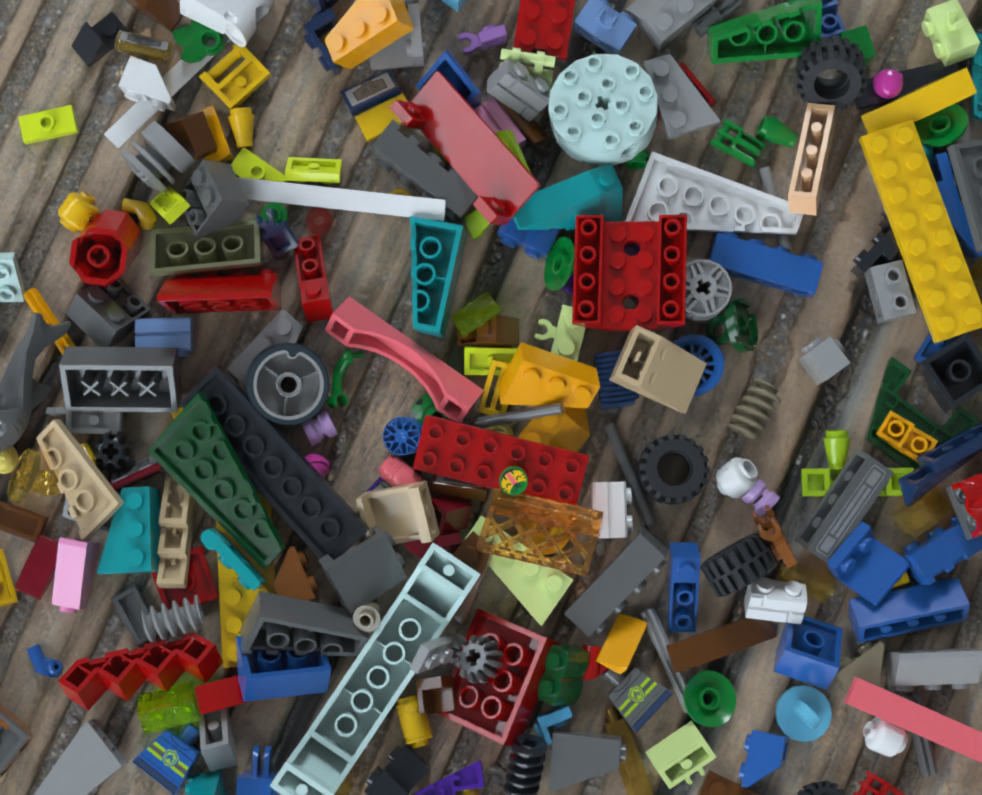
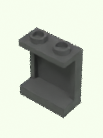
[318,526,407,614]

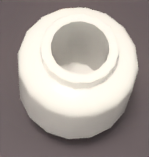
[716,457,758,498]
[863,717,908,757]

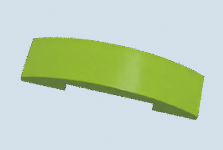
[801,468,914,497]

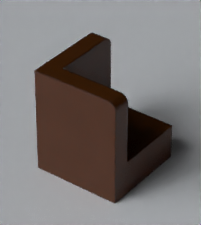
[416,676,457,714]

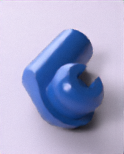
[26,644,63,678]

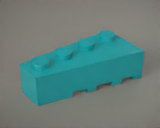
[410,216,467,338]

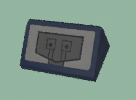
[340,69,401,116]

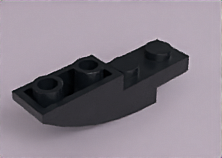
[850,210,900,278]

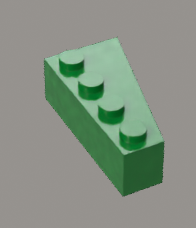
[707,0,823,64]

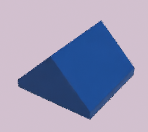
[416,50,481,109]

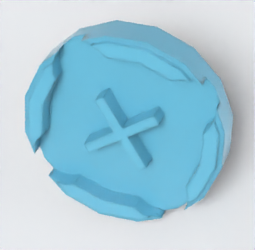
[775,685,832,742]

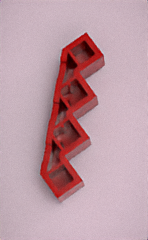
[58,633,223,711]

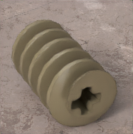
[726,378,782,440]

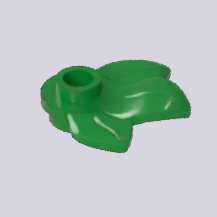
[172,19,225,63]

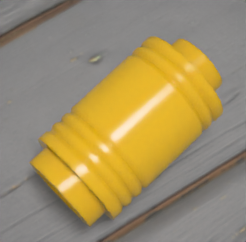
[396,694,433,749]

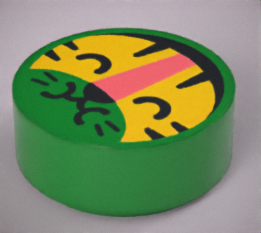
[499,466,528,495]

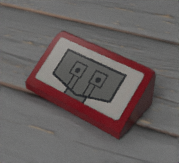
[108,455,166,493]

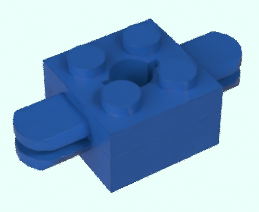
[236,746,282,795]

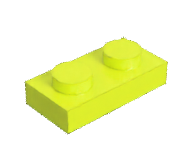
[285,157,342,184]
[464,346,518,375]

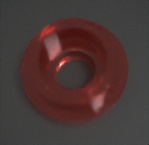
[305,207,333,235]

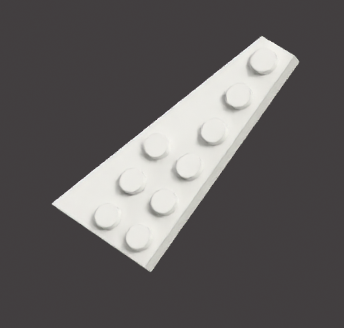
[625,152,804,235]

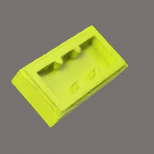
[18,105,79,145]
[230,147,287,182]
[150,186,190,225]

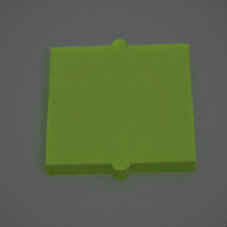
[450,291,501,337]

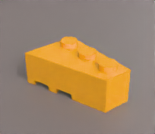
[324,0,415,70]
[498,342,600,408]

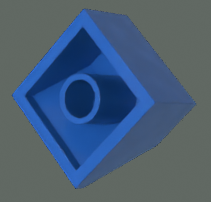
[774,616,843,690]

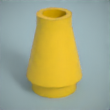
[228,107,255,148]

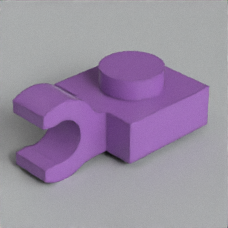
[458,24,507,55]

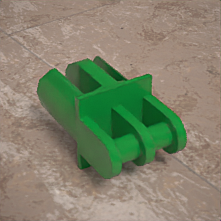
[710,119,767,168]

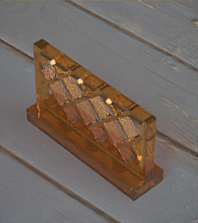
[476,487,604,576]

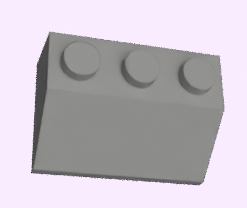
[625,0,721,51]
[885,648,982,691]

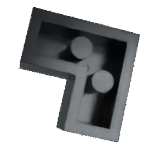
[364,744,431,795]

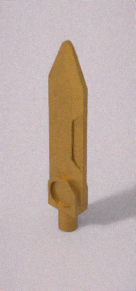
[604,706,653,795]

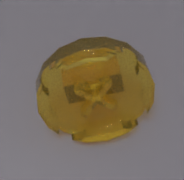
[7,448,60,504]

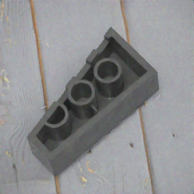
[373,120,478,223]
[564,525,668,637]
[241,591,369,656]

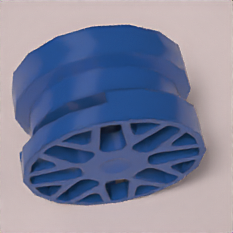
[383,417,423,455]

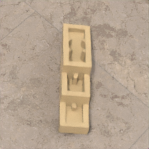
[156,473,194,588]

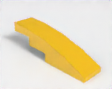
[861,67,977,134]

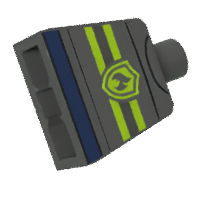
[603,666,673,733]

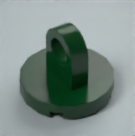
[705,298,759,353]

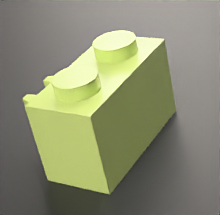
[921,0,980,67]
[535,305,586,361]
[645,720,717,789]

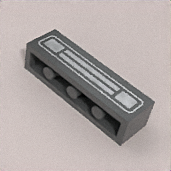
[794,449,894,562]

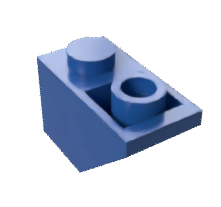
[739,729,790,788]

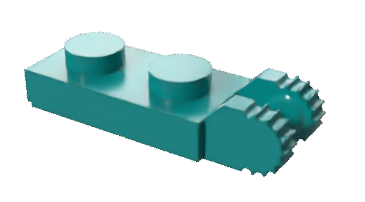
[200,528,267,591]

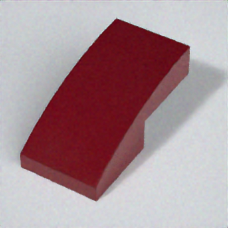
[15,534,59,600]

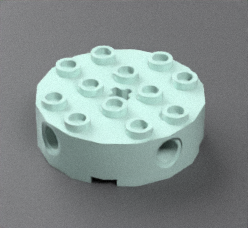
[548,54,658,166]

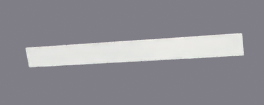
[104,33,231,149]
[237,177,446,221]

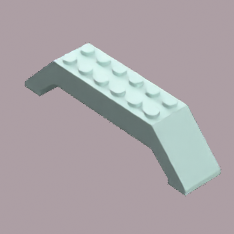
[270,543,481,795]

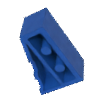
[900,515,982,585]

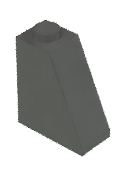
[548,729,627,791]

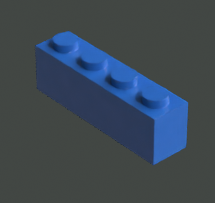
[708,231,824,298]
[848,578,970,643]

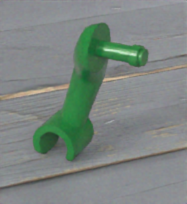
[327,349,364,409]

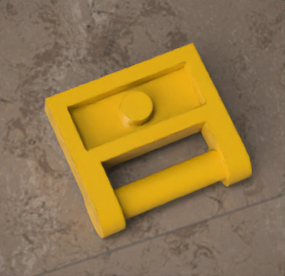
[199,44,271,109]

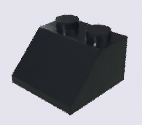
[920,333,982,412]

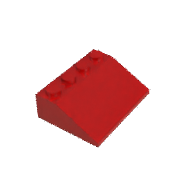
[157,269,282,314]
[437,609,560,746]

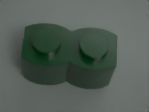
[538,645,589,706]

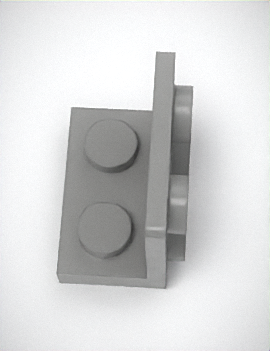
[370,3,424,70]

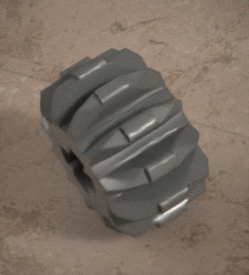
[455,635,504,684]

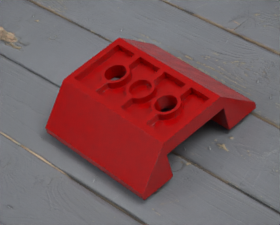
[572,215,687,331]

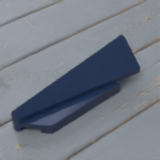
[898,422,982,507]

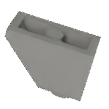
[198,707,238,772]

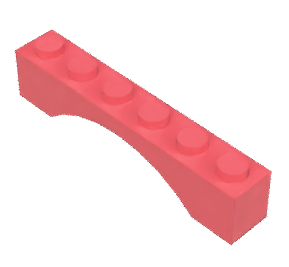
[324,296,484,423]

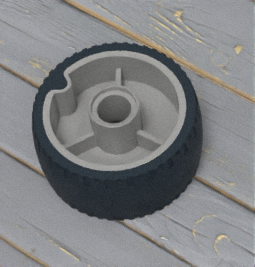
[245,342,330,426]

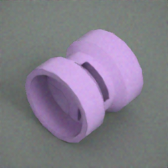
[302,410,338,446]
[741,478,780,517]

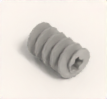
[141,595,204,642]

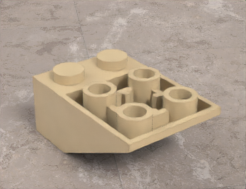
[609,325,707,414]

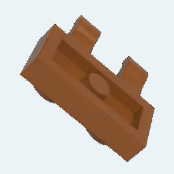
[752,505,798,568]

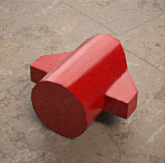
[582,644,609,680]

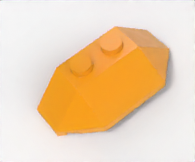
[518,407,590,452]

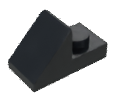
[71,12,130,67]

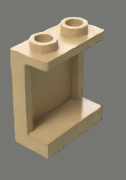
[355,481,440,544]

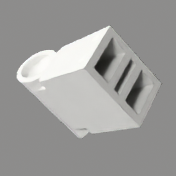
[180,0,276,47]

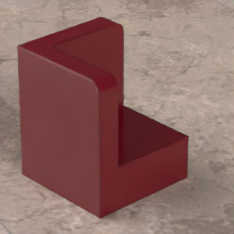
[431,495,472,536]

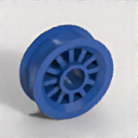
[673,334,724,397]

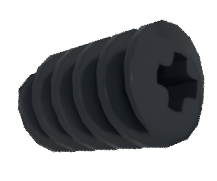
[504,734,547,795]

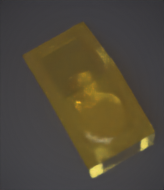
[890,486,952,539]

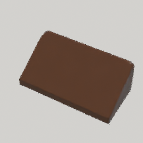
[501,103,549,150]

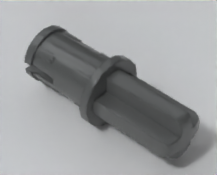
[692,0,743,38]

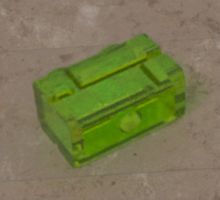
[137,681,201,735]

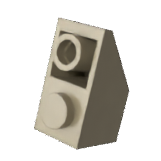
[834,640,885,694]

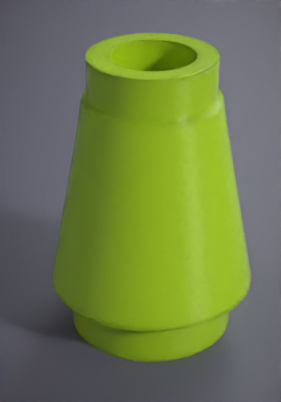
[823,429,851,470]

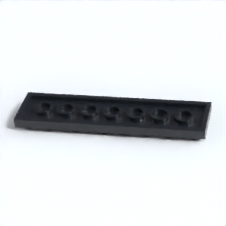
[179,365,370,560]

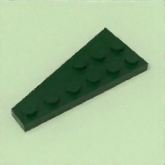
[147,391,286,569]

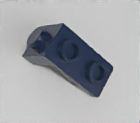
[303,8,340,76]

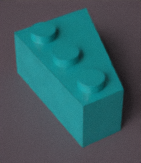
[97,486,161,575]

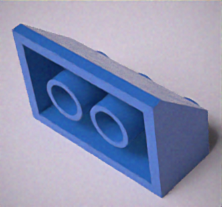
[236,636,331,702]

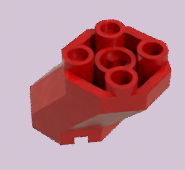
[69,209,143,287]

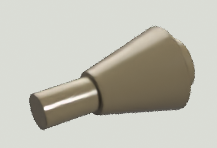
[353,597,383,632]

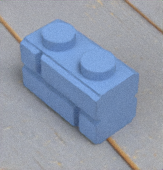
[135,317,195,359]

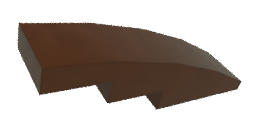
[665,617,777,673]

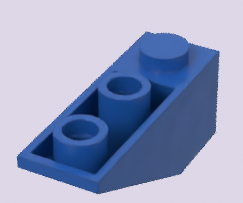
[668,542,701,632]

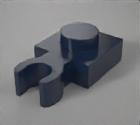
[255,208,299,258]

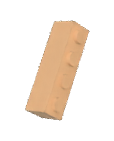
[788,103,835,216]

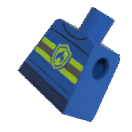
[132,721,201,795]

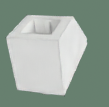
[118,56,176,112]

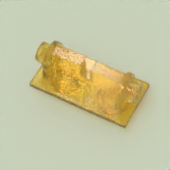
[775,561,836,605]

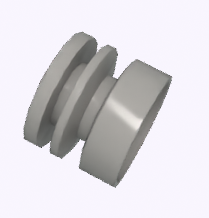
[121,121,196,194]
[685,259,732,323]

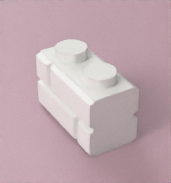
[591,482,633,539]
[744,577,807,624]

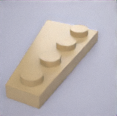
[36,419,124,541]

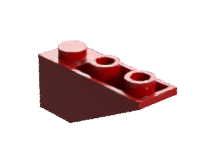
[294,235,334,323]

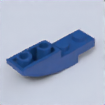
[929,152,982,260]

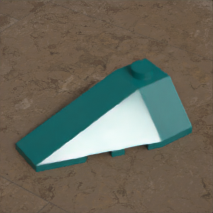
[513,163,622,231]

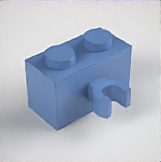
[573,0,637,56]

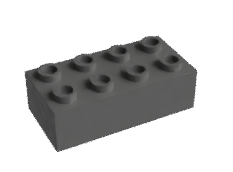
[59,347,183,412]

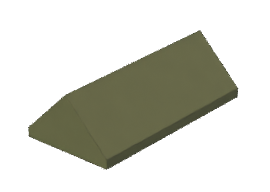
[149,220,265,277]

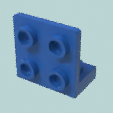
[827,521,910,606]

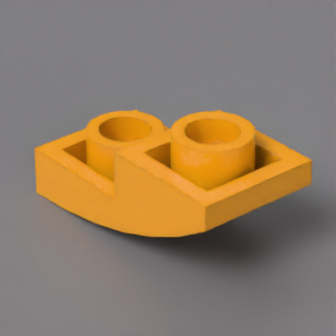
[876,410,938,463]

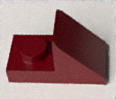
[405,532,462,559]

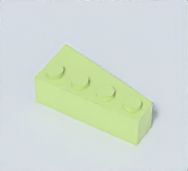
[465,516,573,626]

